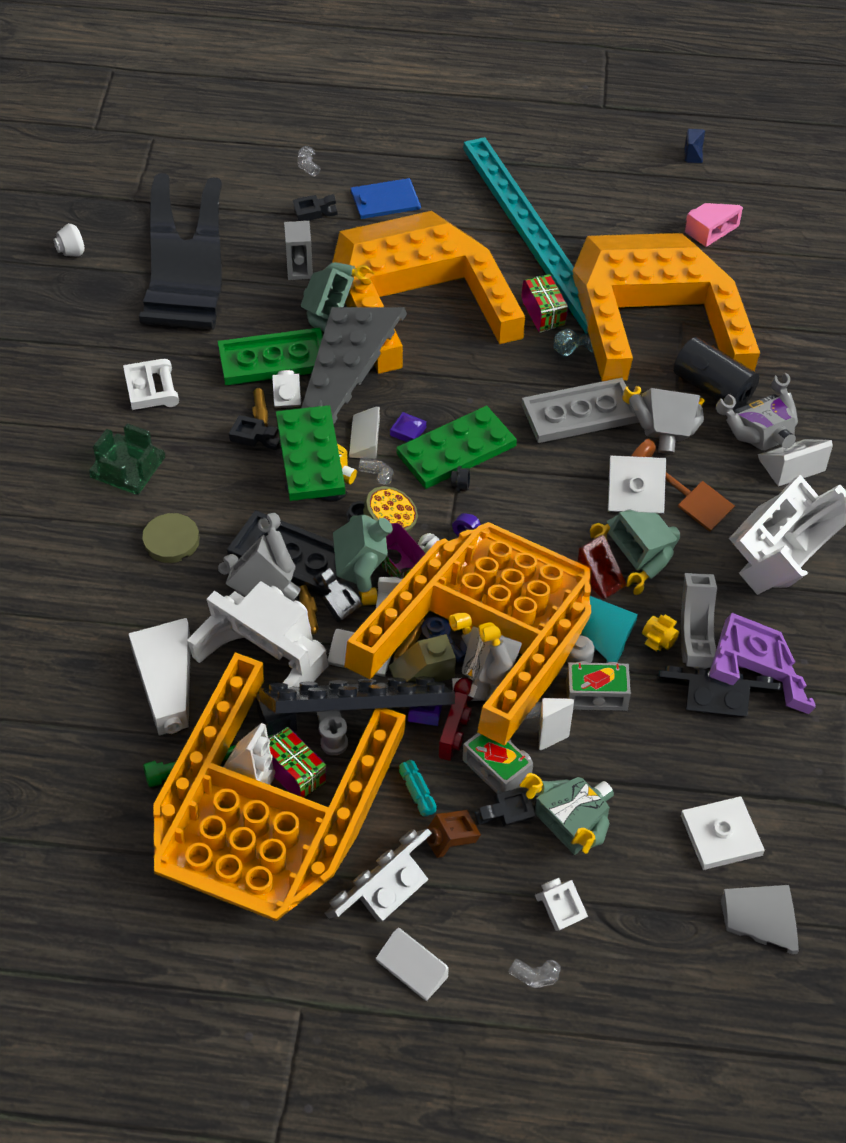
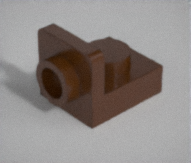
[426,810,481,858]

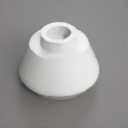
[53,223,85,257]

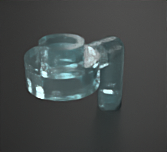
[553,329,594,356]

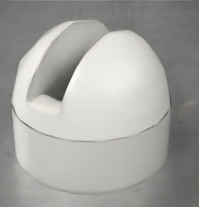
[418,533,439,553]

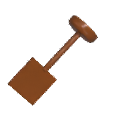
[631,438,735,532]

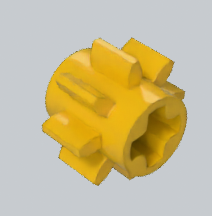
[642,614,679,651]

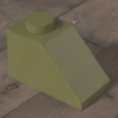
[389,634,456,682]

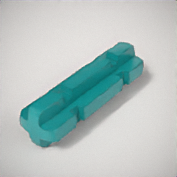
[399,760,437,817]

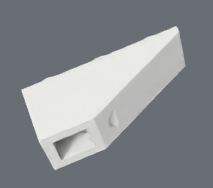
[223,723,275,785]

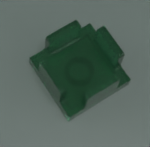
[89,423,165,495]

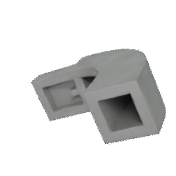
[681,573,717,669]

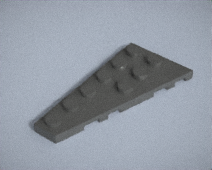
[302,307,407,424]

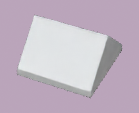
[758,439,833,486]

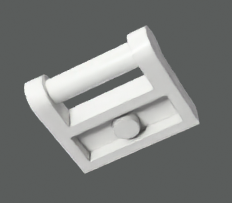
[123,359,179,410]

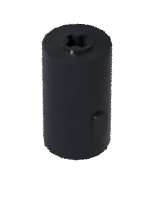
[673,337,759,410]

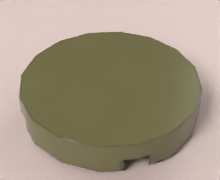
[142,513,200,563]

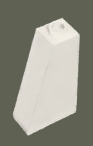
[129,618,190,736]

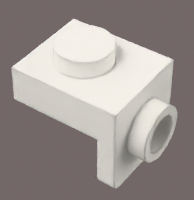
[272,370,301,409]

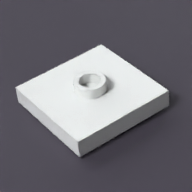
[608,456,666,514]
[681,796,765,870]

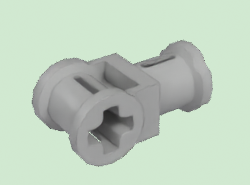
[317,710,348,755]

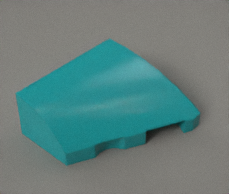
[580,596,638,663]

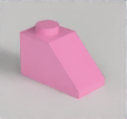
[685,203,743,247]

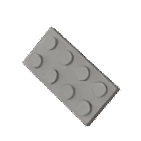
[522,378,639,443]

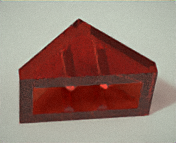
[577,535,627,599]

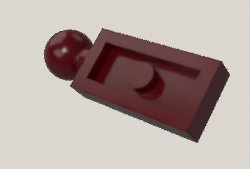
[439,678,474,761]

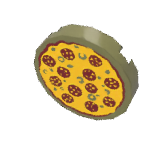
[363,486,418,533]

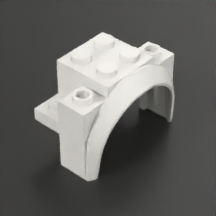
[729,475,846,595]
[187,581,329,687]

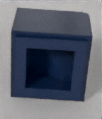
[684,129,705,163]

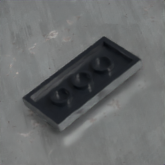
[227,510,341,596]

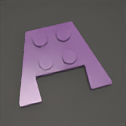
[709,613,816,714]

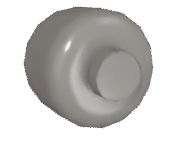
[566,635,595,663]

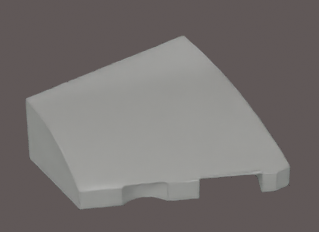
[721,885,799,954]

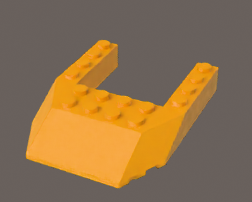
[332,211,525,374]
[573,233,760,381]
[344,522,591,746]
[154,652,406,921]

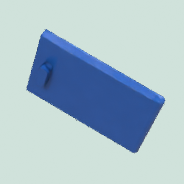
[351,178,421,219]

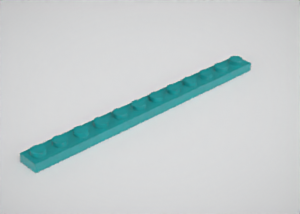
[463,137,588,334]

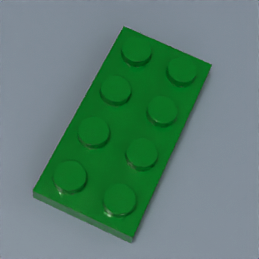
[218,328,322,385]
[276,405,346,501]
[397,406,517,489]

